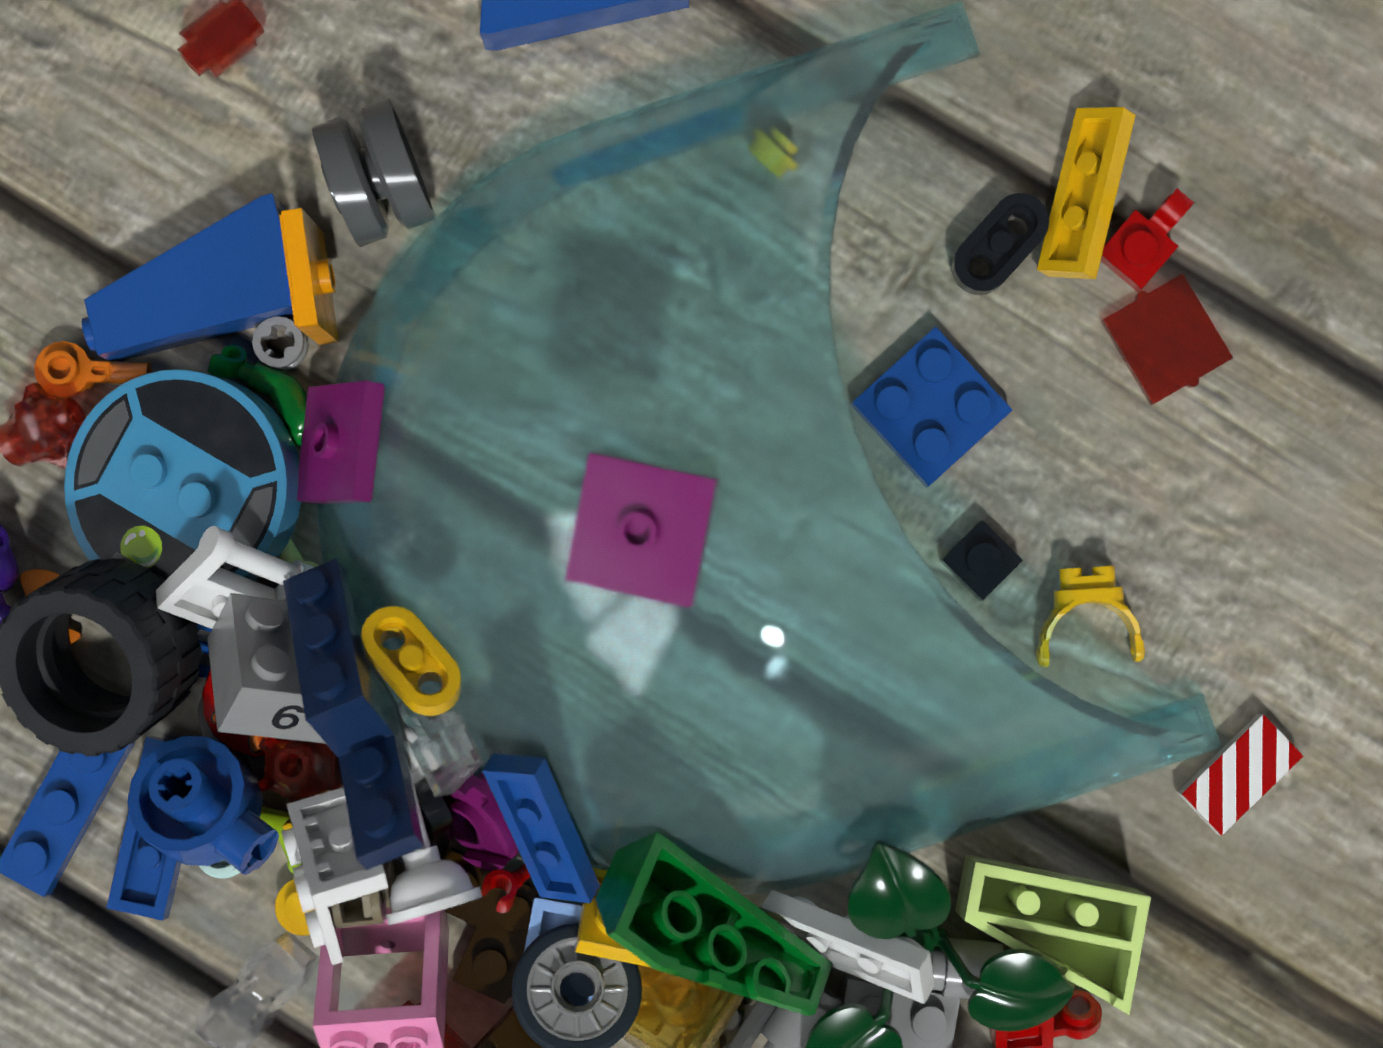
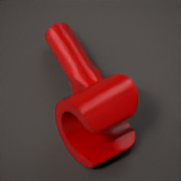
[481,863,531,913]

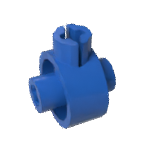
[127,736,279,875]

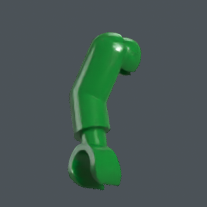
[207,344,307,445]

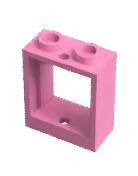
[313,906,449,1048]

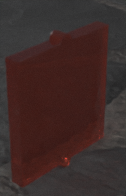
[1101,273,1233,405]

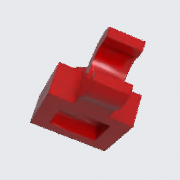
[1101,188,1195,292]

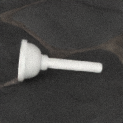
[386,761,482,925]

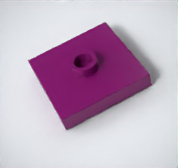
[297,380,385,504]
[565,451,720,608]

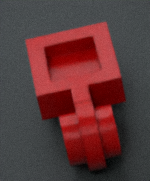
[991,990,1102,1048]

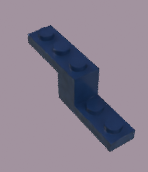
[283,558,424,870]

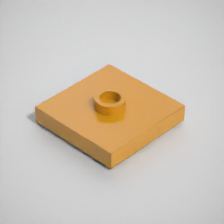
[279,208,339,345]

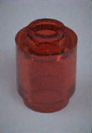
[177,0,265,79]

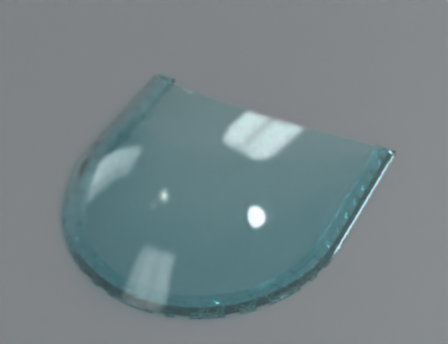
[318,1,1222,895]

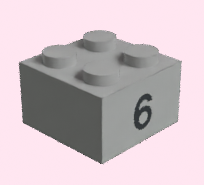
[207,593,325,743]

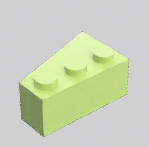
[955,854,1151,1015]

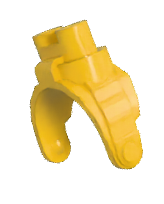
[1036,566,1145,668]

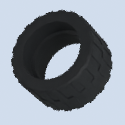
[0,558,202,756]

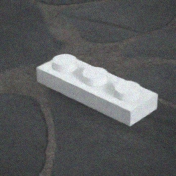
[761,890,935,1004]

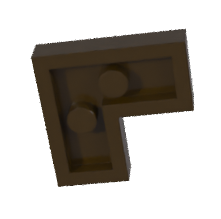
[445,847,539,1004]

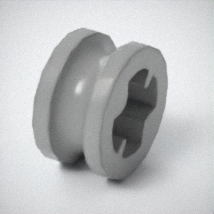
[252,316,309,371]

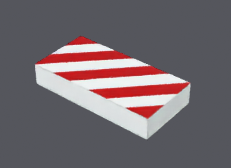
[1177,714,1304,836]

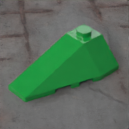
[595,831,833,1016]

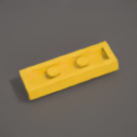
[1037,107,1136,279]

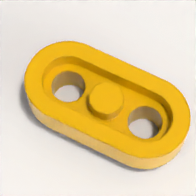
[361,606,461,716]

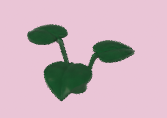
[803,840,1075,1048]

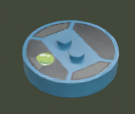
[64,370,301,581]

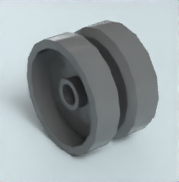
[312,99,435,247]

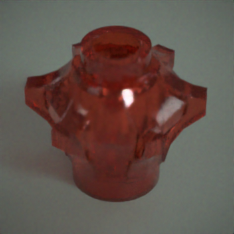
[0,382,86,469]
[258,737,342,803]

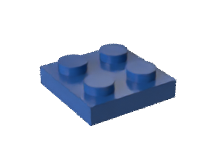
[850,326,1013,488]

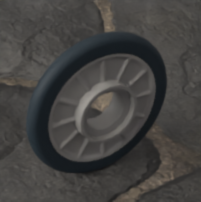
[512,923,642,1048]

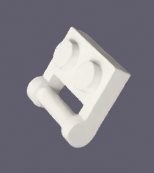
[156,526,314,629]

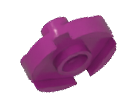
[426,764,519,871]

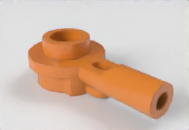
[34,341,153,398]

